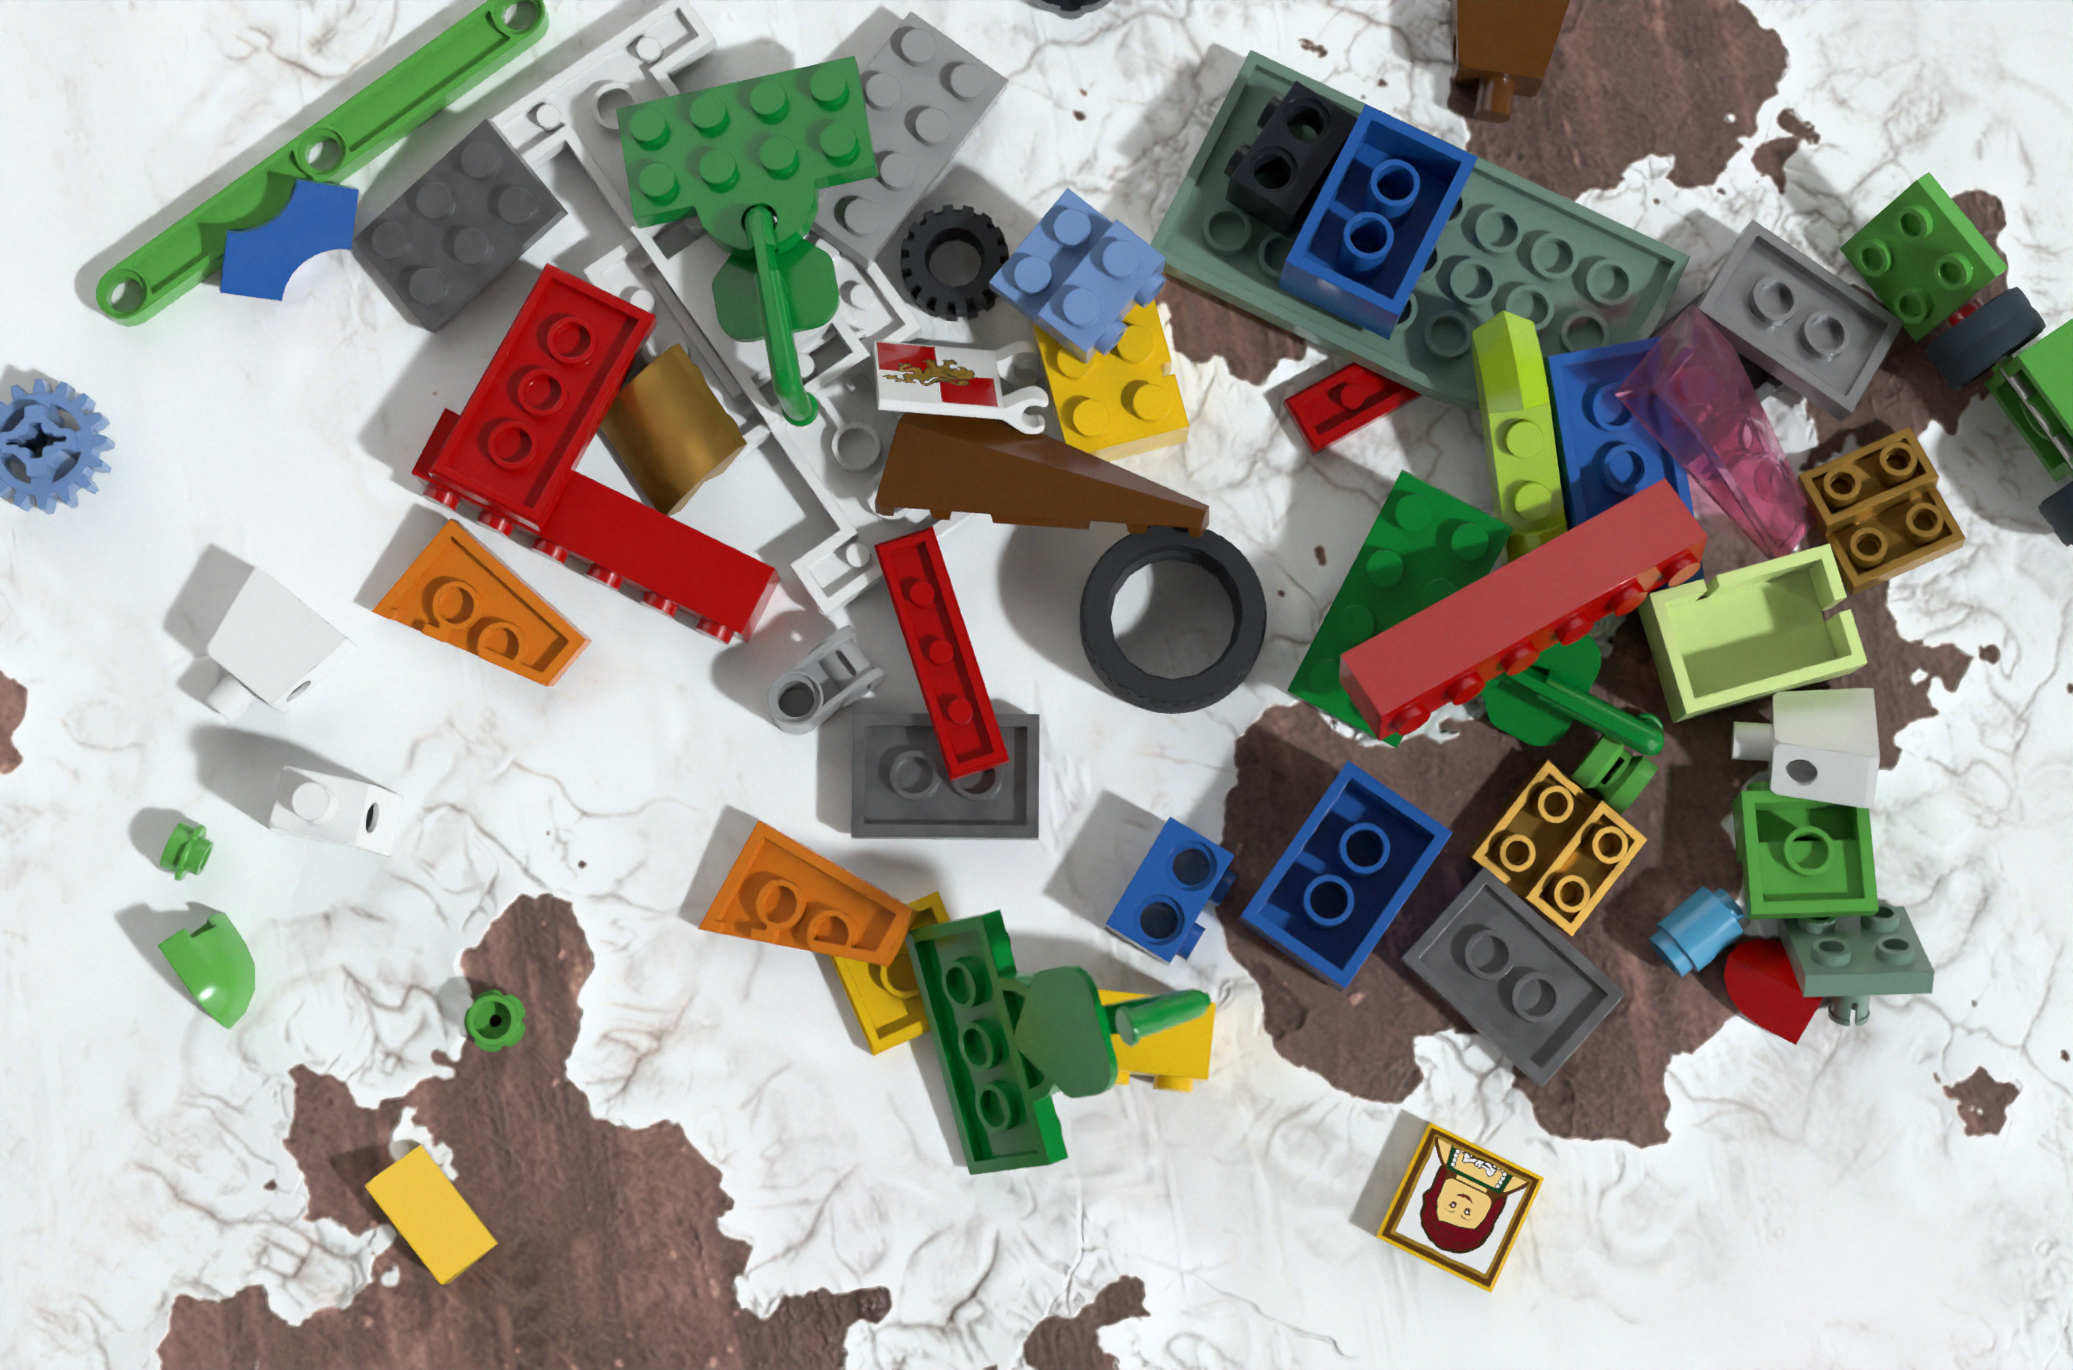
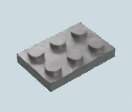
[353,119,568,333]
[1689,219,1904,422]
[851,713,1040,840]
[1399,866,1626,1087]

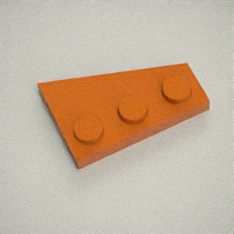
[371,519,592,687]
[698,820,920,967]

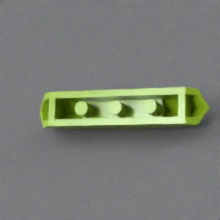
[1471,310,1567,567]

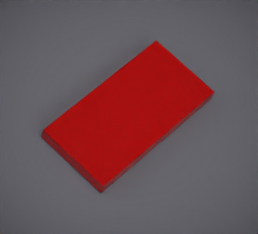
[428,263,657,532]

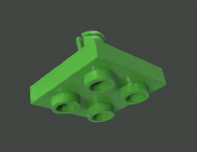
[1839,172,2008,342]

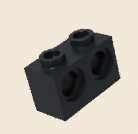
[1224,81,1358,238]

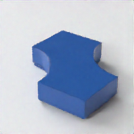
[219,178,359,301]

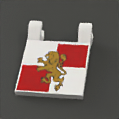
[873,341,1049,434]

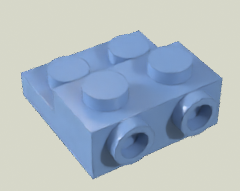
[989,188,1167,364]

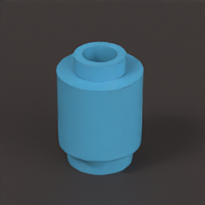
[1648,886,1745,978]

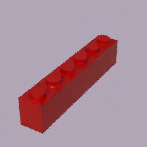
[411,408,781,645]
[1339,478,1708,741]

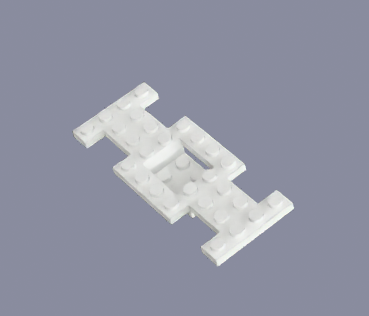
[490,0,978,618]

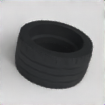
[1080,525,1267,714]

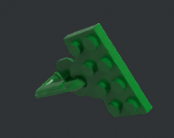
[616,56,879,427]
[1287,470,1664,756]
[905,909,1211,1175]

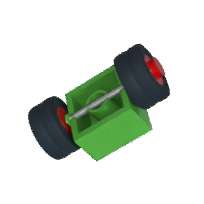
[1925,286,2073,547]

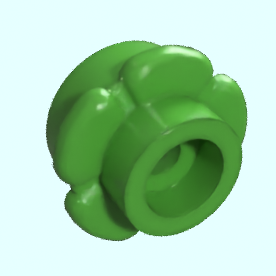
[160,821,214,881]
[464,990,526,1052]

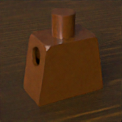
[1450,0,1570,123]

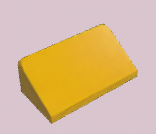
[365,1145,498,1285]

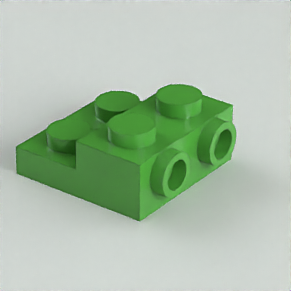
[1732,781,1879,919]

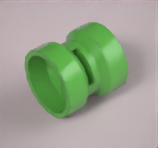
[1570,734,1658,815]

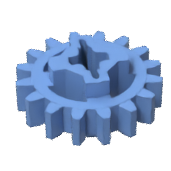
[0,379,115,514]

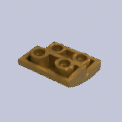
[600,343,748,516]
[1798,426,1966,596]
[1464,759,1648,937]

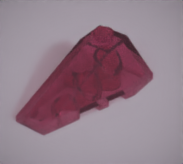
[1614,304,1816,560]

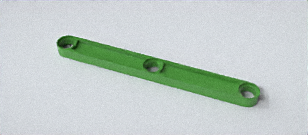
[96,0,549,326]

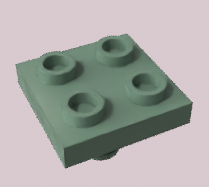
[1777,903,1934,1026]

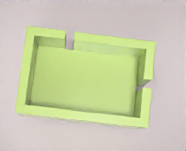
[1637,543,1868,723]

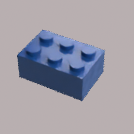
[1277,104,1478,340]
[1237,760,1453,992]

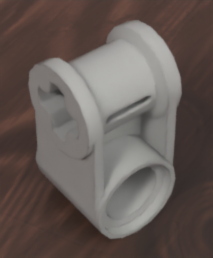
[768,625,887,735]

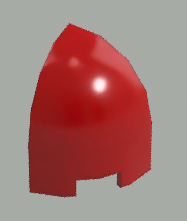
[1724,939,1823,1045]

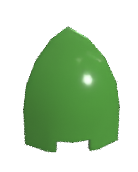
[157,913,255,1029]

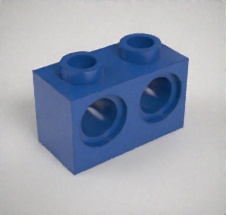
[1105,817,1237,966]

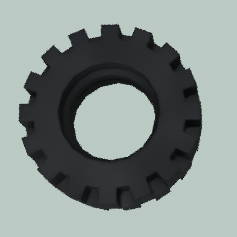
[900,204,1009,322]

